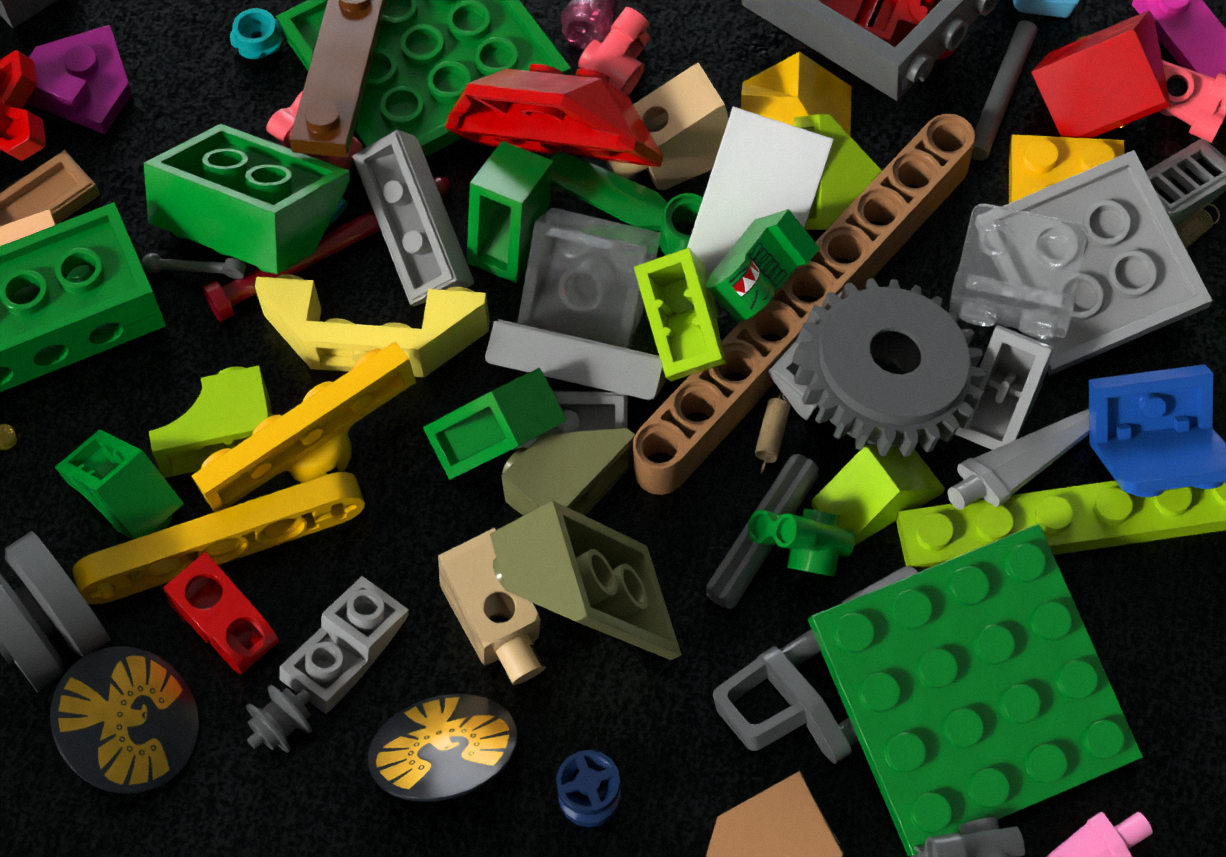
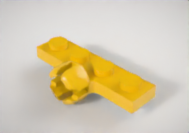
[191,341,416,512]

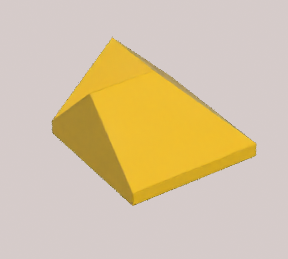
[741,52,852,136]

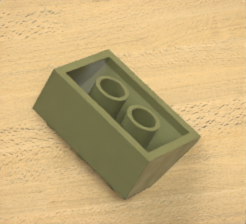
[490,500,681,660]

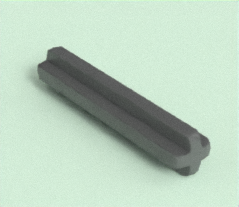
[706,454,819,609]

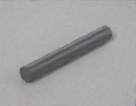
[971,20,1038,161]

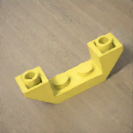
[255,274,490,378]

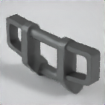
[713,566,918,764]

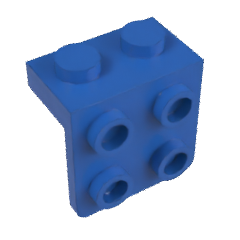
[1089,364,1226,497]

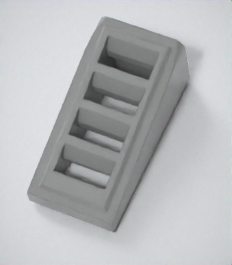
[1145,139,1226,229]

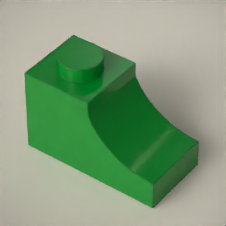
[55,429,184,540]

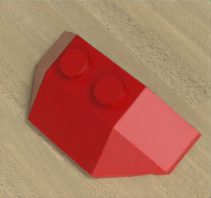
[445,64,663,167]

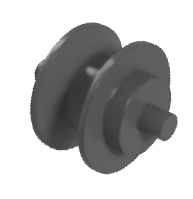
[246,685,312,753]

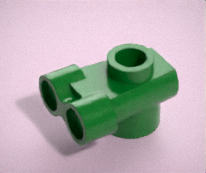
[748,509,855,577]

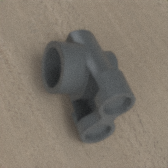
[911,817,1025,857]

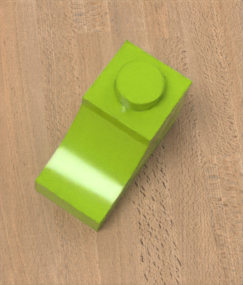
[634,248,727,381]
[149,366,272,478]

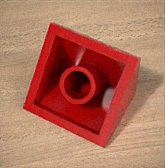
[1031,10,1171,138]

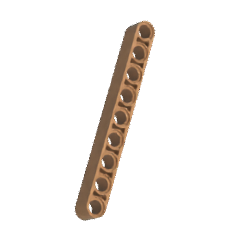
[633,114,975,495]

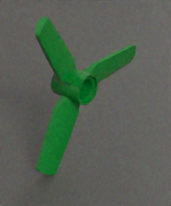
[551,152,716,302]

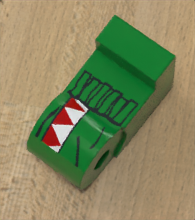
[706,209,820,323]

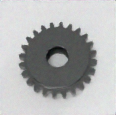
[792,279,985,457]

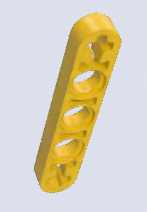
[72,472,365,604]

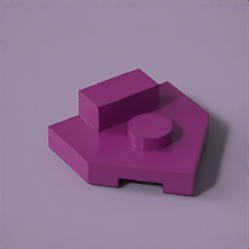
[26,25,132,134]

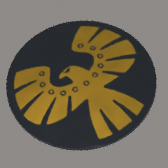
[50,646,199,794]
[367,694,518,802]

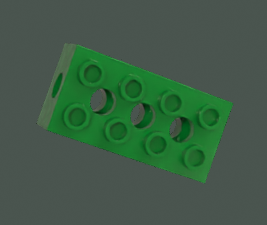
[0,202,166,392]

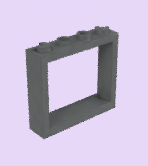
[742,0,999,101]

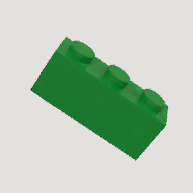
[144,124,350,274]

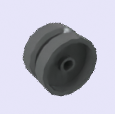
[0,531,111,693]

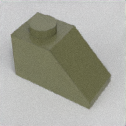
[501,428,635,516]

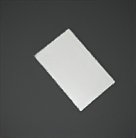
[687,107,833,278]

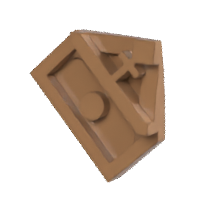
[706,771,843,857]

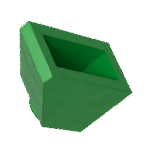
[467,141,553,284]
[423,367,567,480]

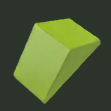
[794,114,882,230]
[811,444,945,546]

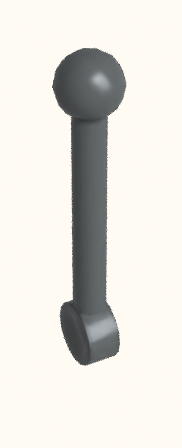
[141,253,247,279]

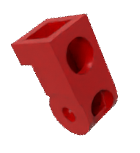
[163,552,279,675]

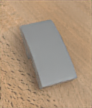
[280,576,409,714]

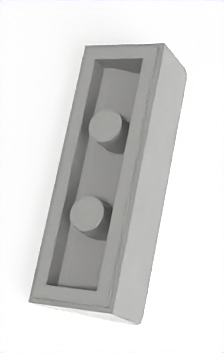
[352,130,474,306]
[485,319,667,400]

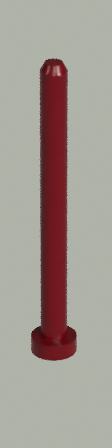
[202,176,452,322]

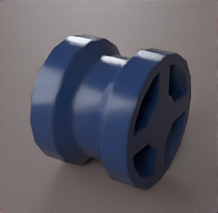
[556,750,621,827]

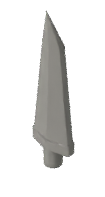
[948,409,1089,510]

